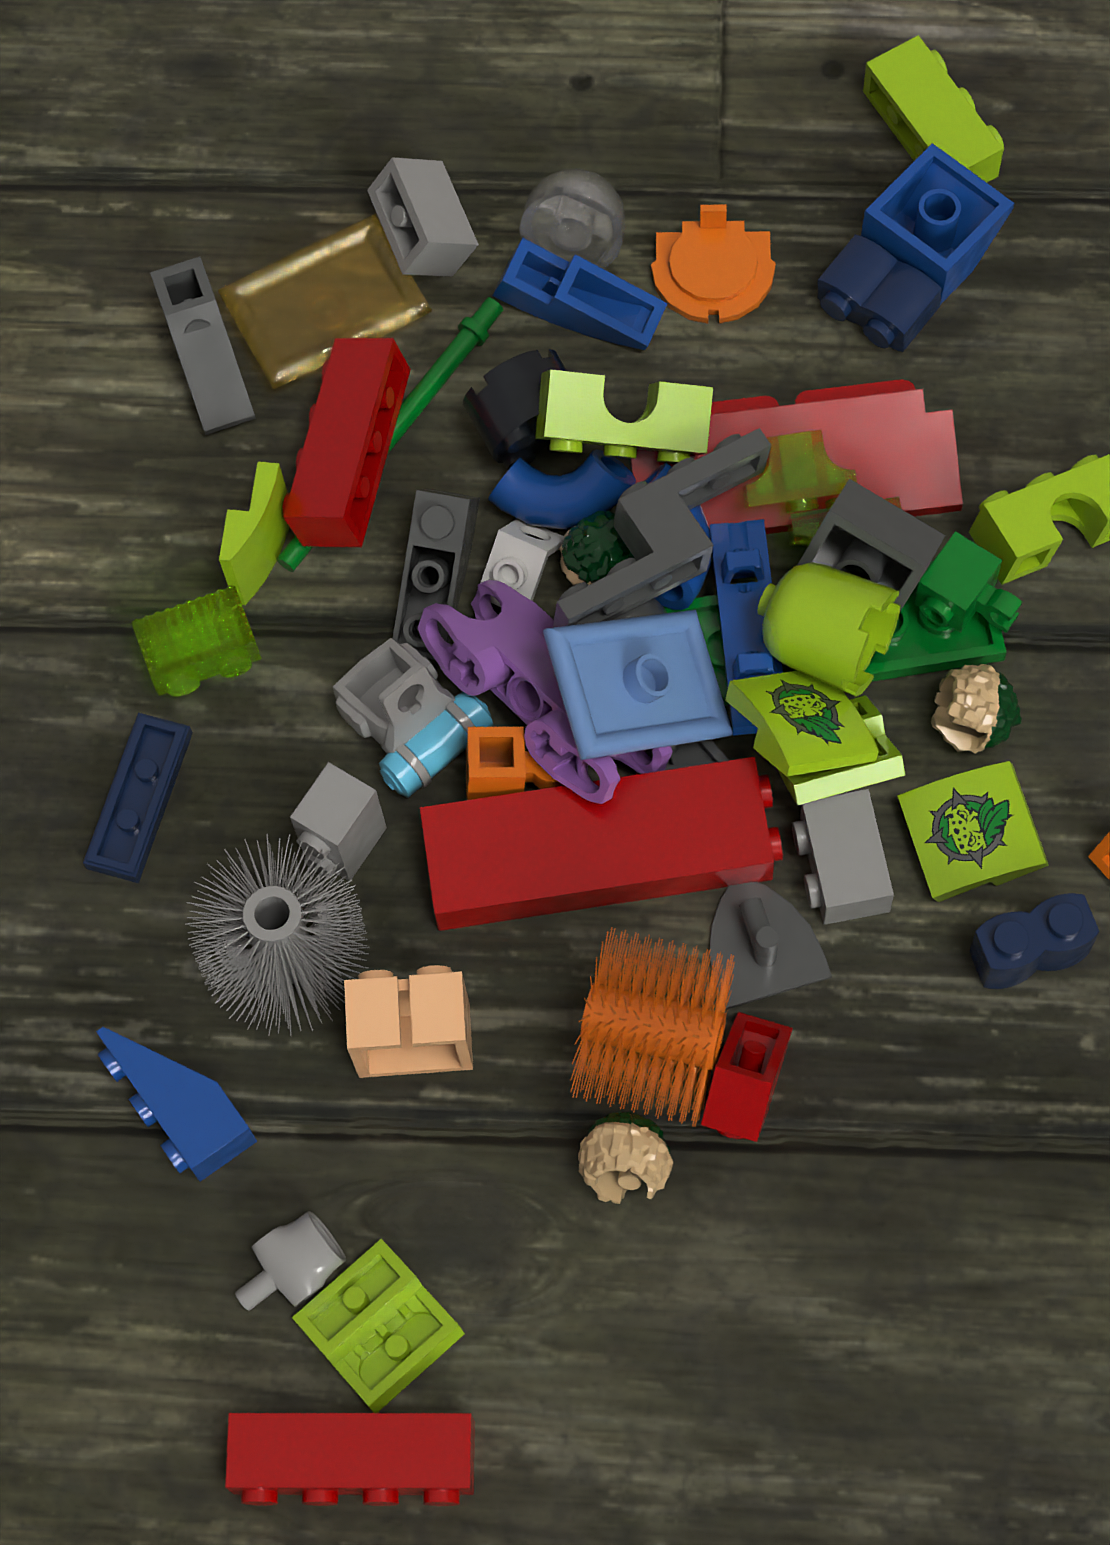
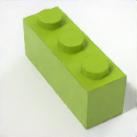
[863,35,1004,183]

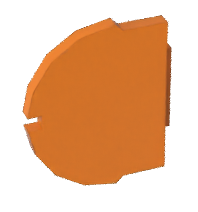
[651,204,776,324]

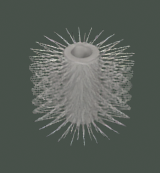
[185,834,370,1036]

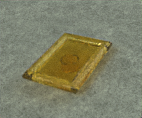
[218,214,432,389]

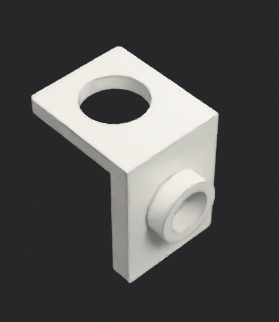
[481,519,564,607]

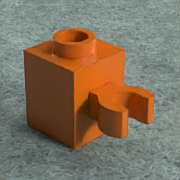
[466,727,563,800]

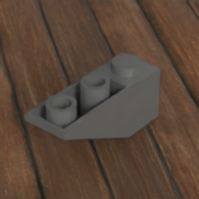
[150,256,256,435]
[393,488,480,660]

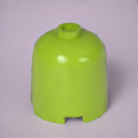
[757,562,901,696]

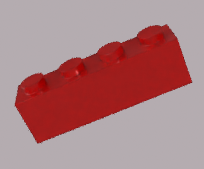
[283,338,411,548]
[225,1413,475,1506]

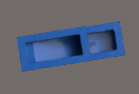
[492,238,668,350]

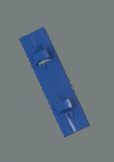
[709,519,783,736]

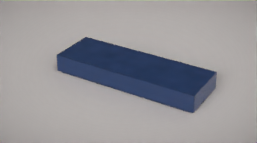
[83,713,193,883]

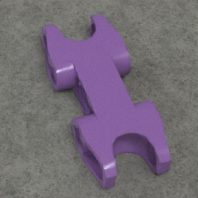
[418,579,673,804]

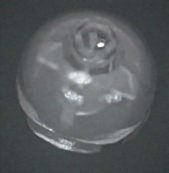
[519,169,626,269]

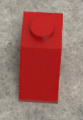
[701,1012,793,1142]

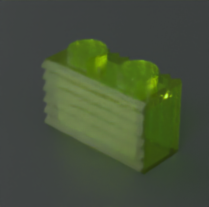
[131,585,262,696]

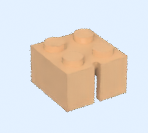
[344,965,473,1078]

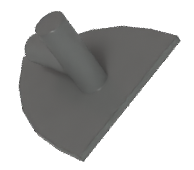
[709,882,832,1010]

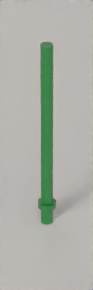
[276,297,504,572]

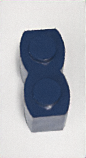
[817,234,942,352]
[969,893,1100,989]

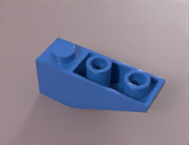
[96,1027,257,1182]

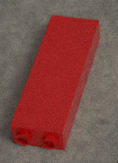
[420,757,783,931]

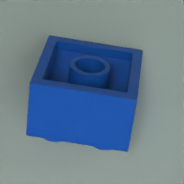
[861,143,1015,305]

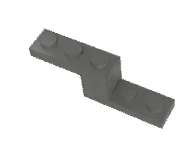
[553,428,771,627]

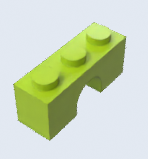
[536,370,713,464]
[969,454,1110,585]

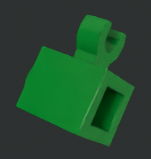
[914,531,1022,633]

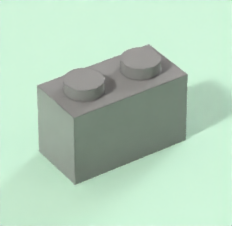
[367,157,479,276]
[290,762,387,881]
[792,789,894,925]

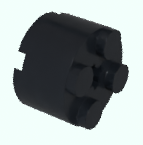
[463,349,567,470]

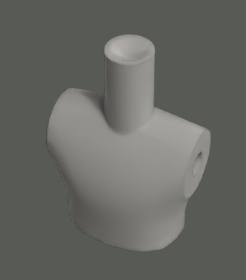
[235,1211,346,1311]

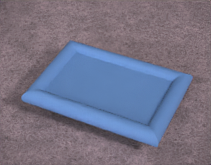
[543,610,733,760]

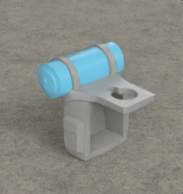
[333,638,494,798]

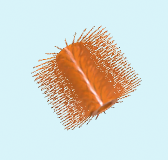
[570,927,735,1127]

